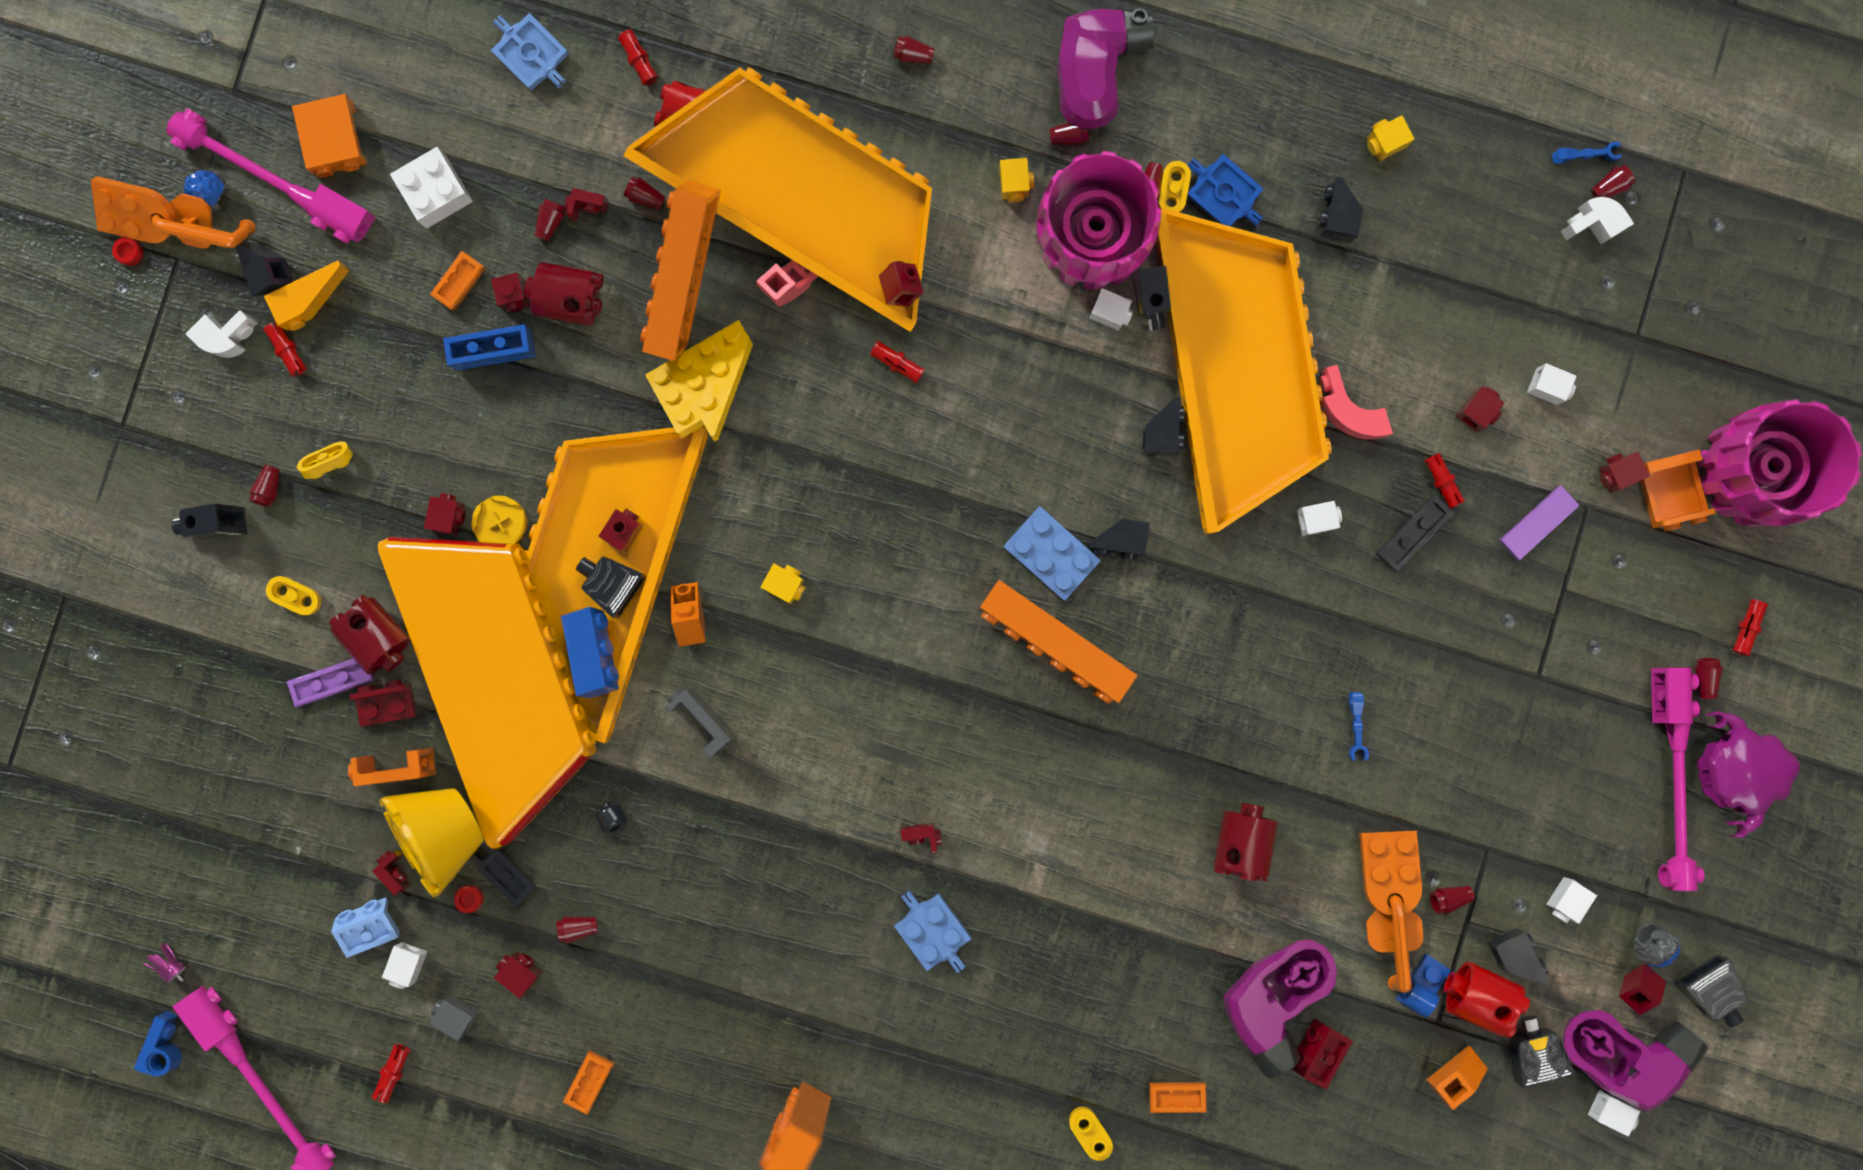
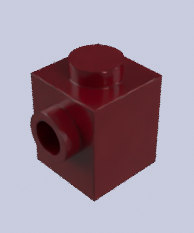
[878,261,924,307]
[491,273,530,313]
[1456,386,1505,432]
[1598,452,1650,493]
[424,493,466,536]
[598,508,644,553]
[494,952,543,999]
[1619,964,1666,1015]

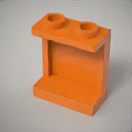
[292,94,367,178]
[1640,449,1716,532]
[348,748,436,786]

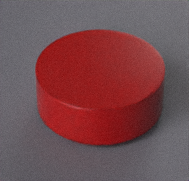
[112,237,143,266]
[454,885,484,913]

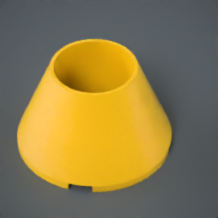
[379,788,484,898]

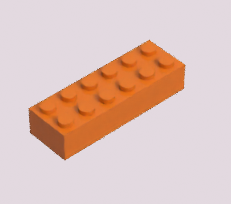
[640,181,721,361]
[979,580,1138,704]
[759,1081,831,1170]

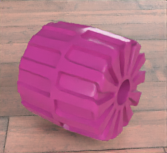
[1036,151,1162,291]
[1698,400,1862,527]

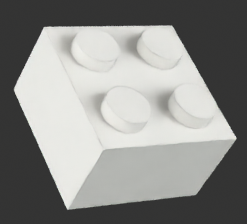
[390,147,473,229]

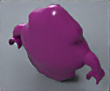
[1697,711,1800,838]

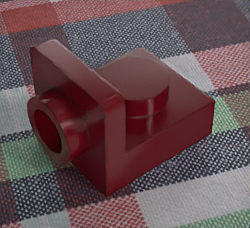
[564,188,609,222]
[900,823,942,854]
[372,850,410,896]

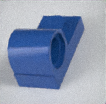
[1395,953,1451,1018]
[134,1011,182,1077]

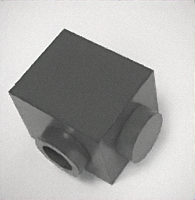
[429,995,479,1041]

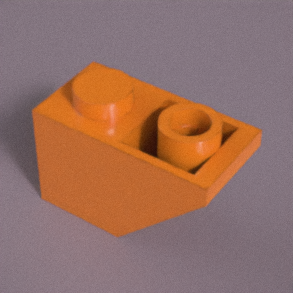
[671,582,706,647]
[1426,1046,1488,1110]

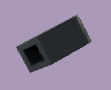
[1318,177,1363,243]
[235,243,293,296]
[1142,398,1184,456]
[1088,519,1150,561]
[1487,928,1549,985]

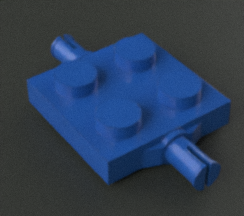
[1187,154,1263,227]

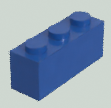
[443,324,536,371]
[561,607,619,698]

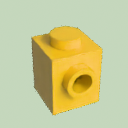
[1367,116,1415,161]
[999,158,1034,202]
[761,563,806,604]

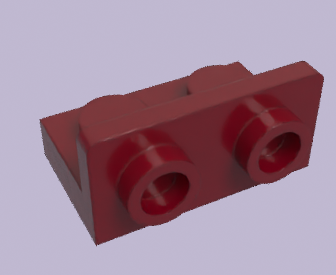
[350,680,417,727]
[1292,1019,1353,1090]

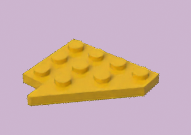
[645,320,753,442]

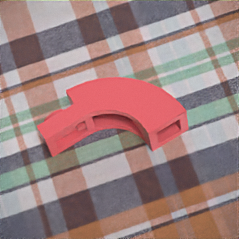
[756,260,818,306]
[1319,365,1393,440]

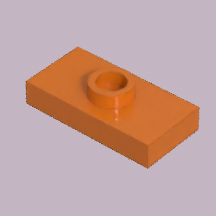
[430,251,486,312]
[563,1050,614,1115]
[1149,1082,1206,1113]

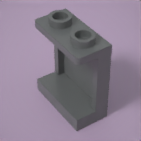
[665,689,736,758]

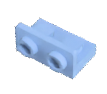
[331,898,400,958]

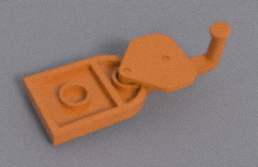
[91,176,256,249]
[1359,831,1423,993]

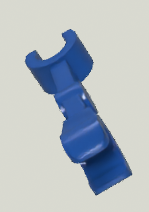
[1552,141,1622,164]
[1348,692,1369,761]

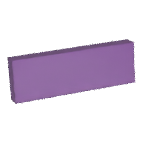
[1499,485,1580,561]
[287,659,376,707]

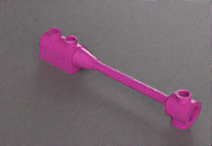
[166,108,376,244]
[1651,668,1704,891]
[172,986,336,1170]

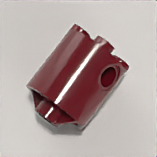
[524,262,604,326]
[329,594,411,675]
[1213,803,1279,881]

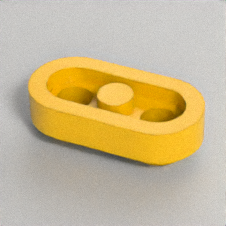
[1158,161,1191,213]
[297,442,353,479]
[266,576,322,615]
[1069,1107,1113,1161]

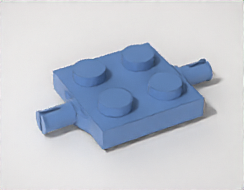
[491,13,569,91]
[894,890,972,973]

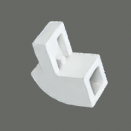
[1561,197,1634,244]
[186,310,258,358]

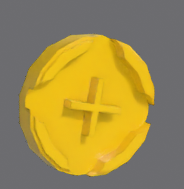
[471,495,528,544]

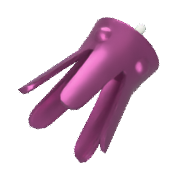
[142,943,186,983]

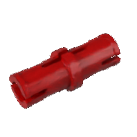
[618,30,658,86]
[263,322,307,377]
[870,341,925,384]
[1424,453,1465,508]
[1732,599,1769,657]
[371,1044,411,1103]

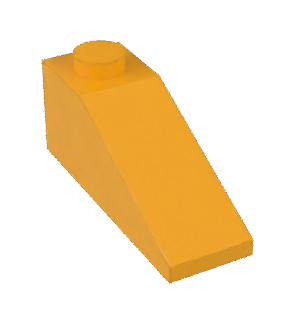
[264,260,349,331]

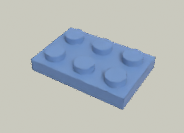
[1003,506,1101,601]

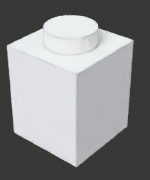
[1089,288,1134,331]
[1527,363,1576,405]
[1297,501,1342,536]
[1546,877,1597,924]
[382,942,428,989]
[1588,1090,1640,1137]

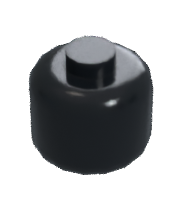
[596,803,627,833]

